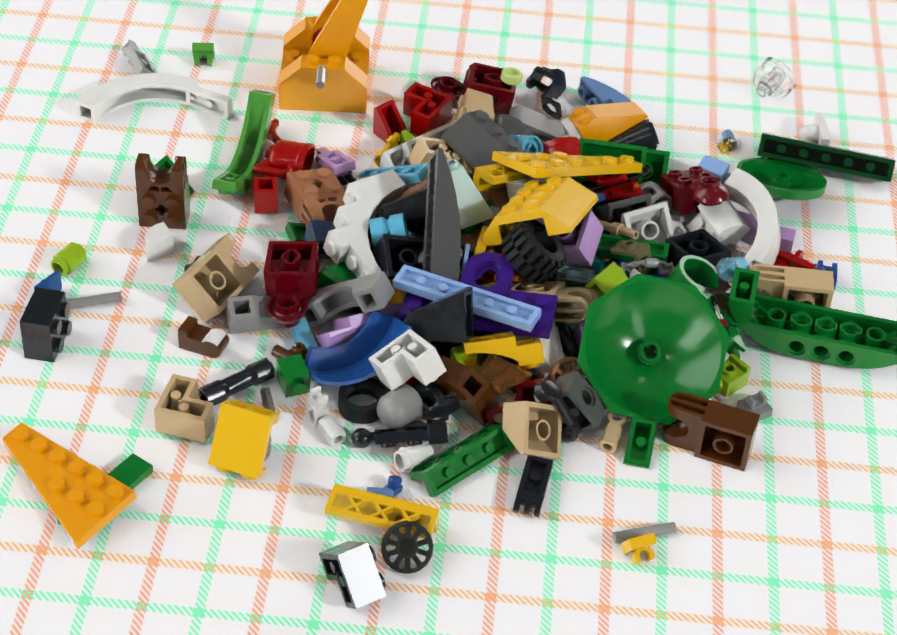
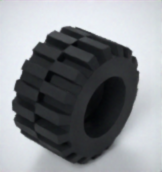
[501,219,567,284]

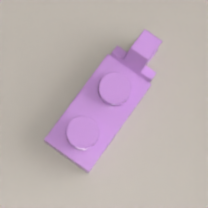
[315,147,356,176]

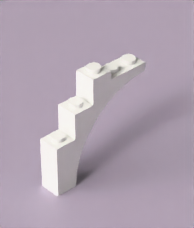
[323,169,406,278]

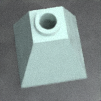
[447,159,494,230]

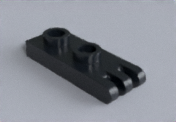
[513,455,554,517]

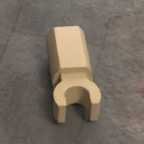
[599,412,627,454]

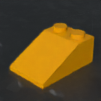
[567,101,648,141]

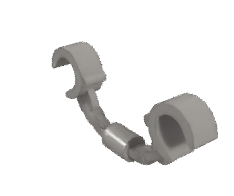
[621,258,675,278]

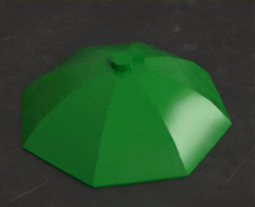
[577,273,729,425]

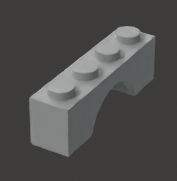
[303,271,395,327]

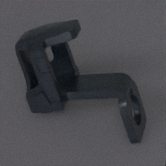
[526,66,566,120]
[413,382,460,421]

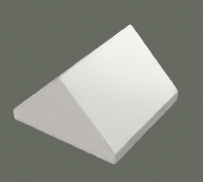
[621,201,674,243]

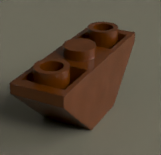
[434,356,500,427]

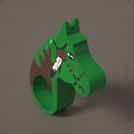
[668,255,746,358]

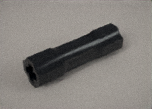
[198,357,275,406]

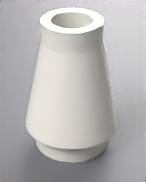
[393,444,435,473]

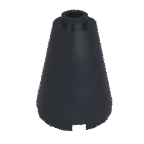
[607,118,659,150]
[377,186,427,231]

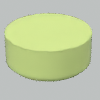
[500,67,523,85]

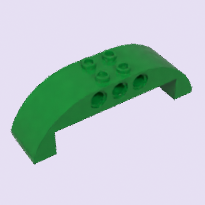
[728,267,897,369]

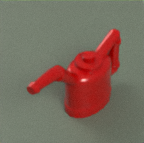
[253,118,315,180]
[542,137,628,186]

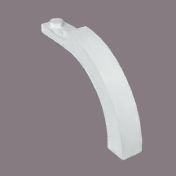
[75,73,233,125]
[724,168,781,287]

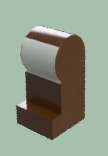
[178,316,230,358]

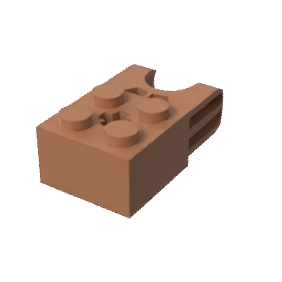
[284,167,345,227]

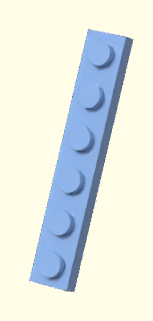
[393,264,541,332]

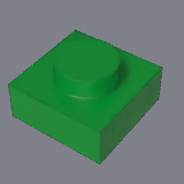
[284,222,307,241]

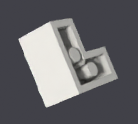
[368,329,447,391]

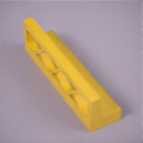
[473,163,533,192]
[324,484,440,539]

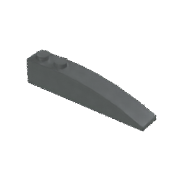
[423,147,463,282]

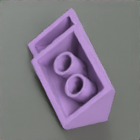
[314,303,403,347]

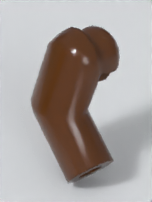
[271,342,308,359]

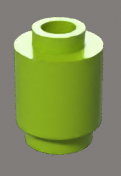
[50,242,87,276]

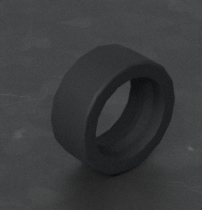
[338,377,387,424]

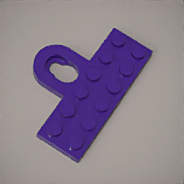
[399,252,558,339]

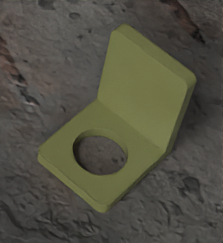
[610,239,653,275]

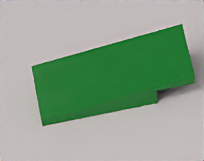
[574,138,670,186]

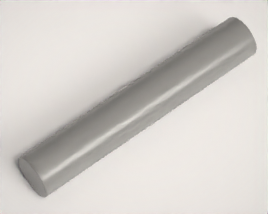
[66,291,122,309]
[612,522,677,543]

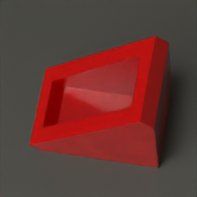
[373,99,408,145]

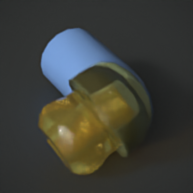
[717,129,737,154]

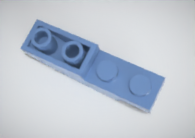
[578,76,632,105]

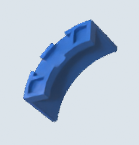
[305,311,412,386]

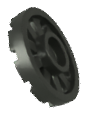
[381,521,434,574]

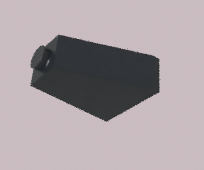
[404,287,474,343]

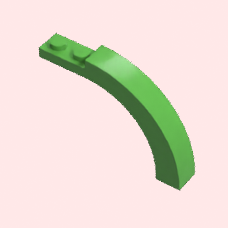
[212,89,276,195]

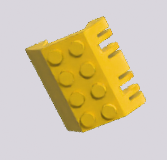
[483,176,599,246]

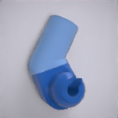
[367,475,403,498]

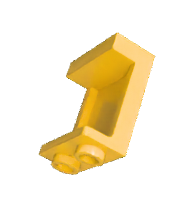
[208,398,280,480]

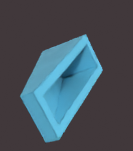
[291,318,318,361]

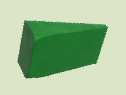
[623,417,658,469]

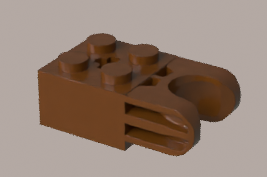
[135,153,191,230]
[662,392,760,472]

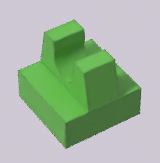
[192,42,215,66]

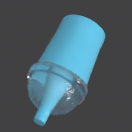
[716,257,749,282]

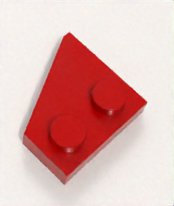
[590,179,642,203]

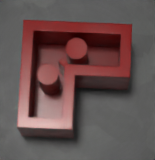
[403,82,453,136]

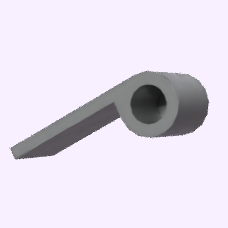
[509,105,566,139]

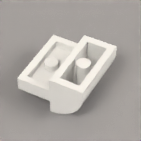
[686,200,751,246]

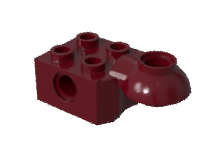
[430,62,516,115]
[660,166,730,215]
[263,241,320,328]

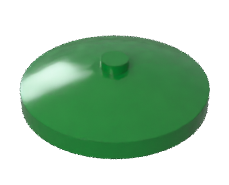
[737,158,827,200]

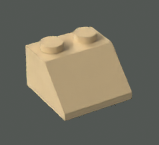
[502,401,562,459]

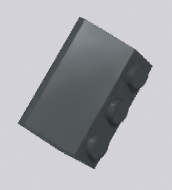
[441,110,526,170]

